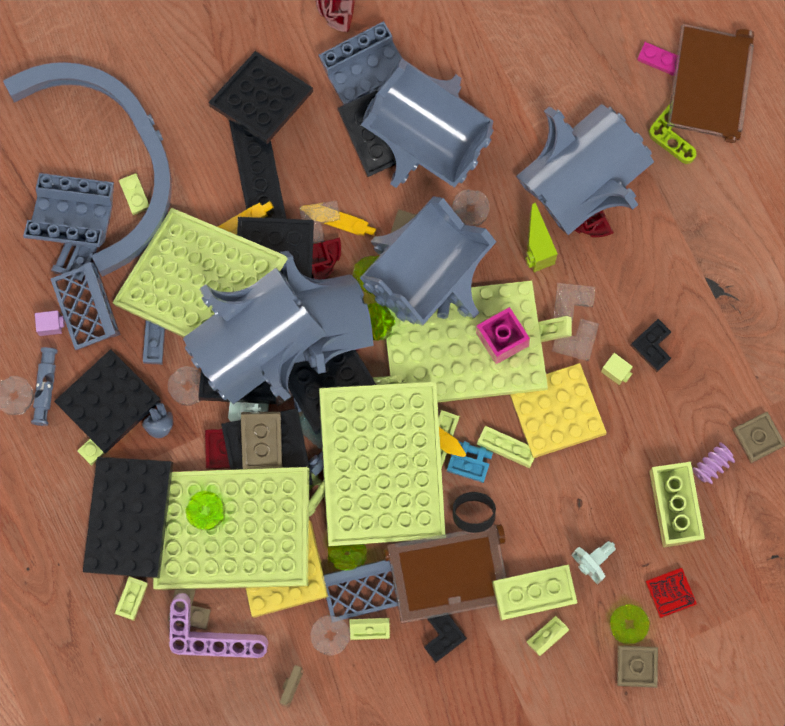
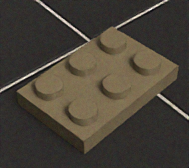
[241,412,282,469]

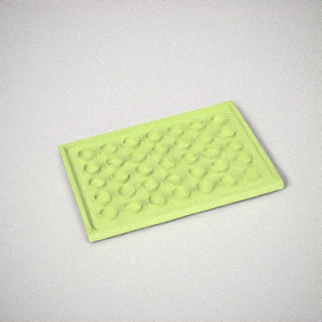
[112,208,288,337]
[382,281,548,403]
[319,382,446,546]
[153,467,309,590]

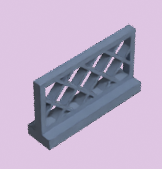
[51,262,120,350]
[324,560,399,622]

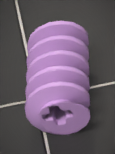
[692,442,735,484]

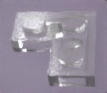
[300,201,340,244]
[553,283,595,322]
[552,319,599,361]

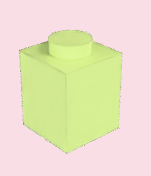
[601,353,633,385]

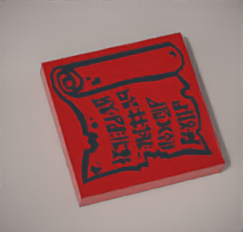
[645,568,697,618]

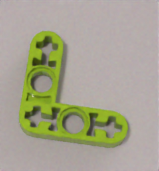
[649,101,696,164]

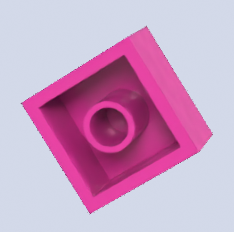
[476,307,530,364]

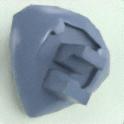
[142,403,173,439]

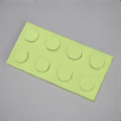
[492,565,577,620]

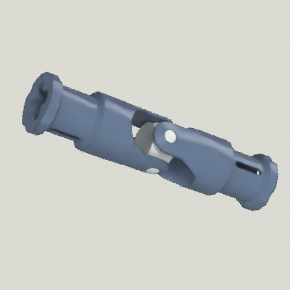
[31,347,58,426]

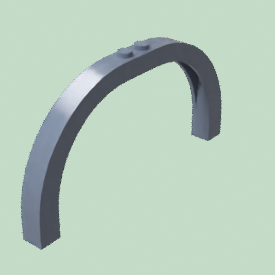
[3,63,172,277]

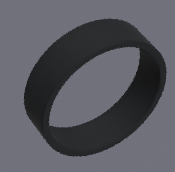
[453,492,496,533]

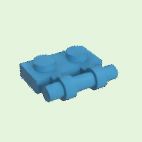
[447,441,493,483]

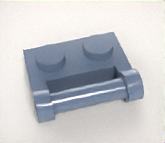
[51,243,97,283]

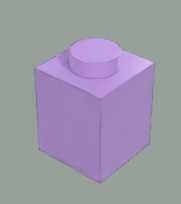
[35,311,65,336]

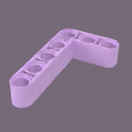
[170,593,268,658]

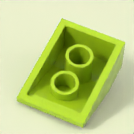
[525,203,558,272]

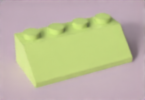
[649,462,705,547]

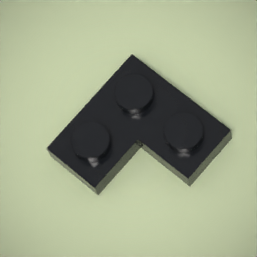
[630,319,671,372]
[424,613,467,663]

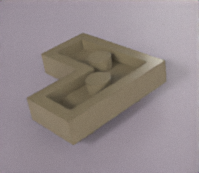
[167,589,211,630]

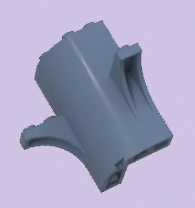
[361,58,494,188]
[516,104,654,235]
[360,196,496,325]
[280,251,374,373]
[183,268,326,404]

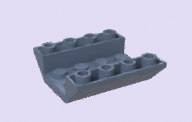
[318,21,402,105]
[23,173,114,247]

